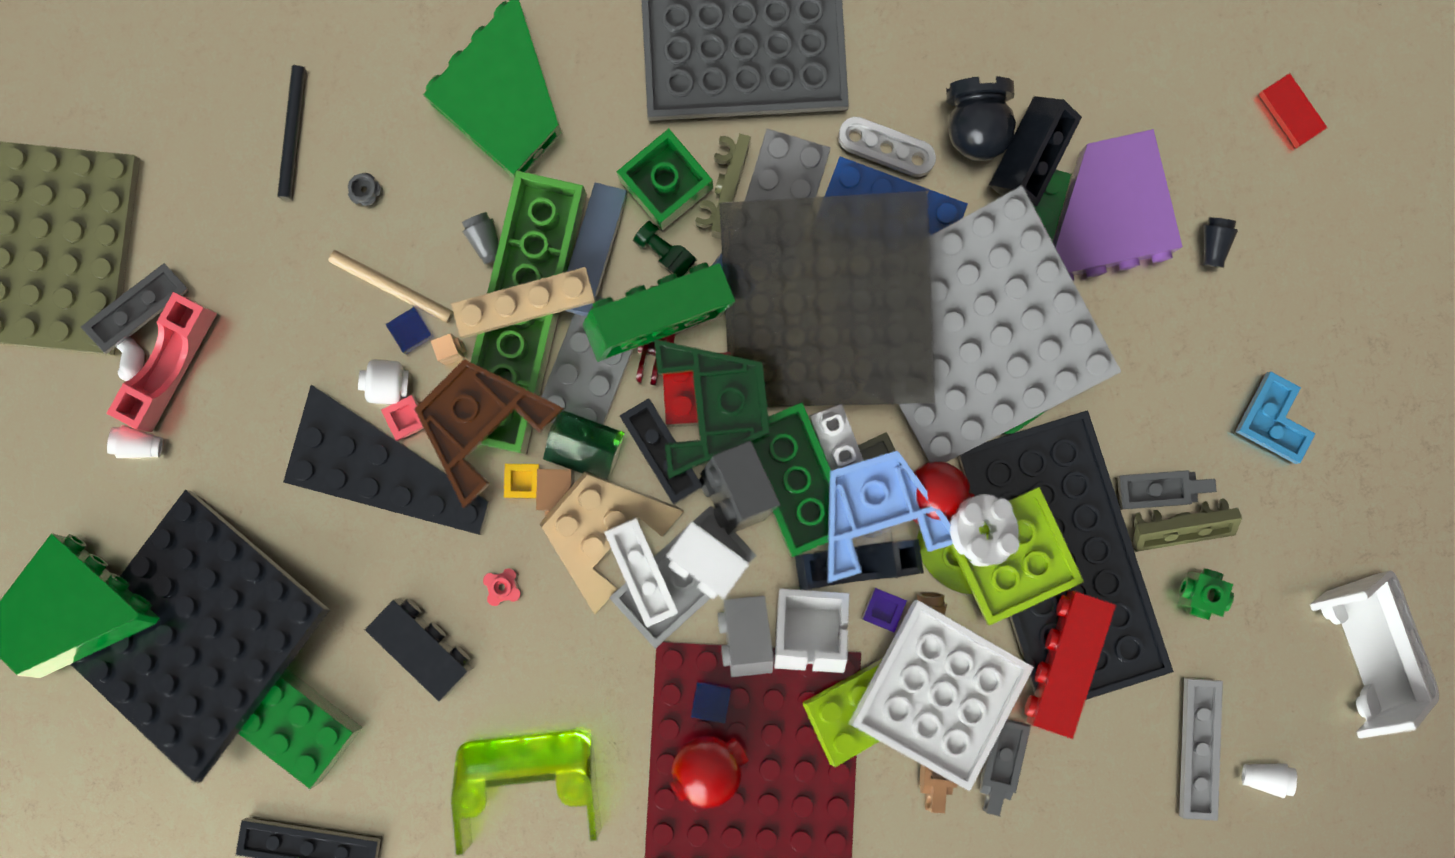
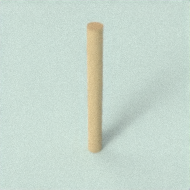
[329,250,454,323]

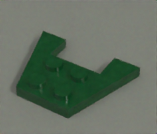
[654,339,770,479]

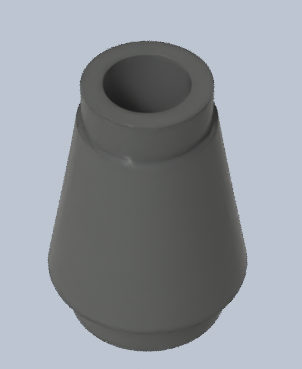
[462,212,499,265]

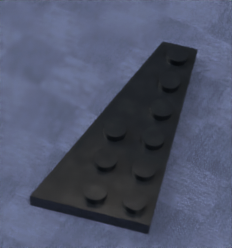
[283,385,491,535]

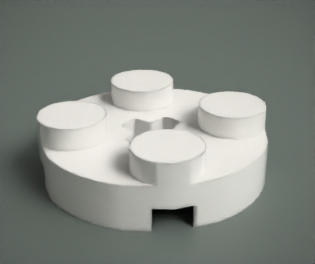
[950,495,1019,566]

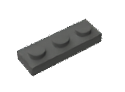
[80,263,188,355]

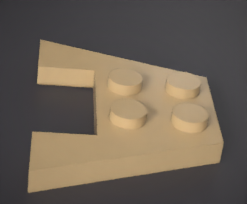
[539,472,684,614]

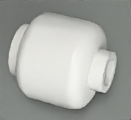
[358,359,409,405]

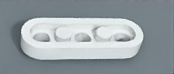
[838,117,936,177]

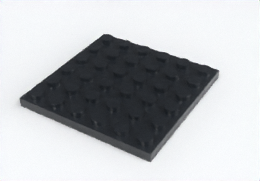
[70,489,330,783]

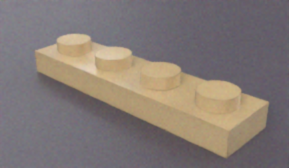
[451,267,595,339]

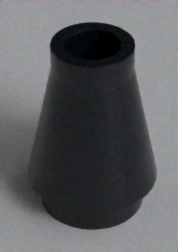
[1203,217,1238,268]

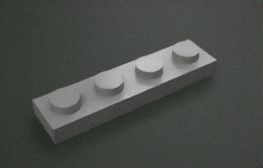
[1179,678,1223,821]

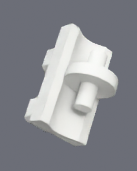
[809,403,864,471]

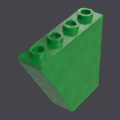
[423,0,562,178]
[0,533,160,678]

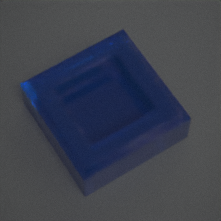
[385,307,434,354]
[691,681,731,724]

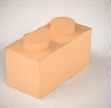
[431,333,466,365]

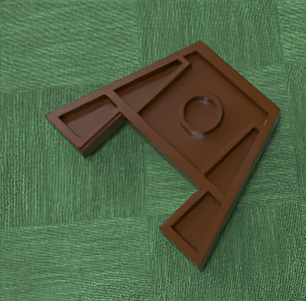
[414,359,564,508]

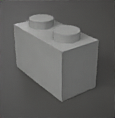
[717,596,774,677]

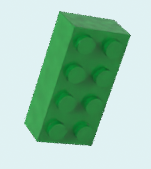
[582,262,735,362]
[751,403,831,557]
[238,669,363,789]

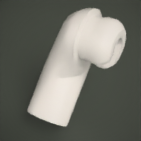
[117,337,145,381]

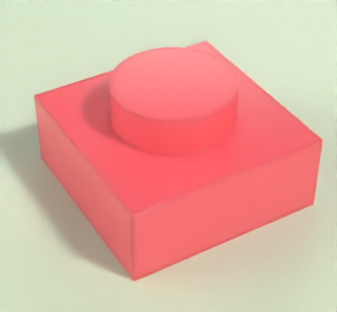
[381,395,424,441]

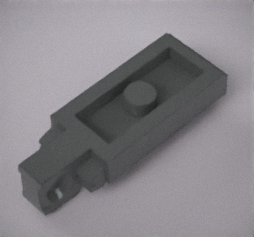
[1117,470,1217,510]
[980,719,1031,817]

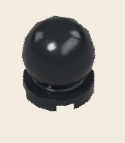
[946,76,1016,161]

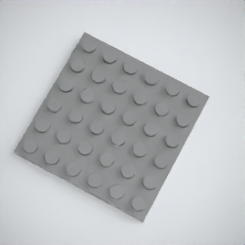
[836,186,1121,462]

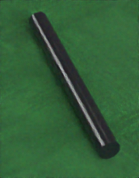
[277,65,305,199]

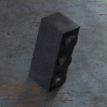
[989,96,1082,207]
[620,398,703,505]
[365,598,473,702]

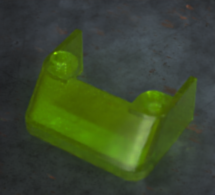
[451,728,602,856]

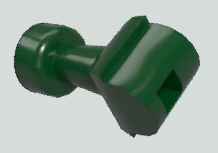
[633,220,697,278]

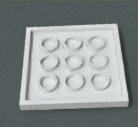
[849,600,1034,791]

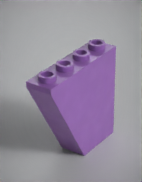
[1053,129,1183,281]

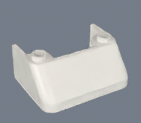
[1310,571,1439,738]

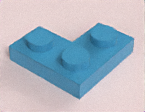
[1235,371,1316,464]

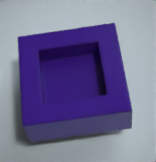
[861,587,907,632]

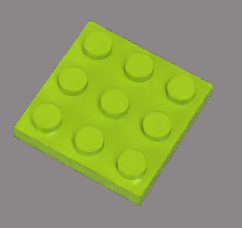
[950,487,1084,626]

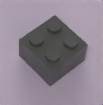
[699,441,780,535]

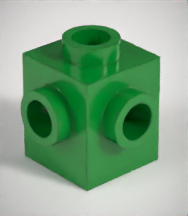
[1178,568,1234,620]

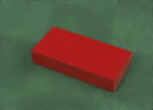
[1259,73,1328,148]

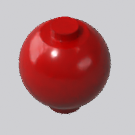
[913,461,975,525]
[670,736,749,808]

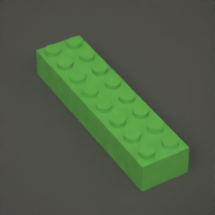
[471,170,587,455]

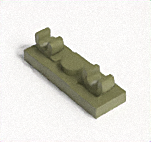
[695,133,751,240]
[1132,498,1242,552]

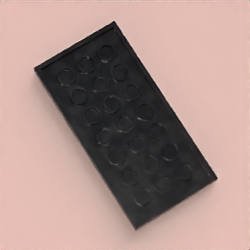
[958,410,1174,700]

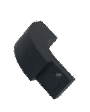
[795,539,924,590]

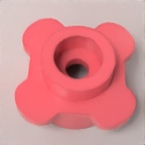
[483,568,521,606]

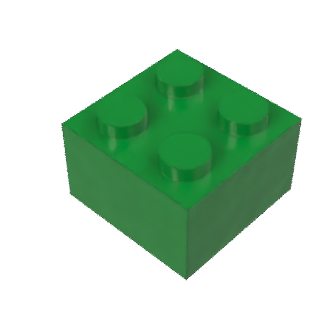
[616,128,713,231]

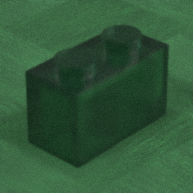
[543,410,625,480]

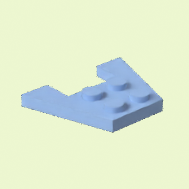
[827,451,953,583]

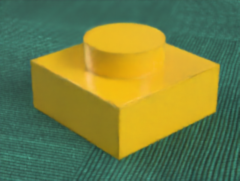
[504,463,540,499]

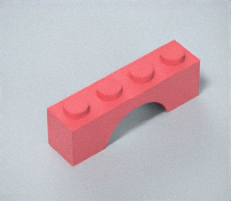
[106,292,217,432]

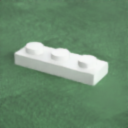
[604,517,678,627]

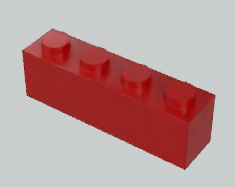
[1024,590,1116,739]

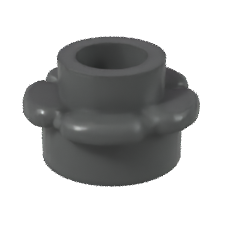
[348,173,381,206]

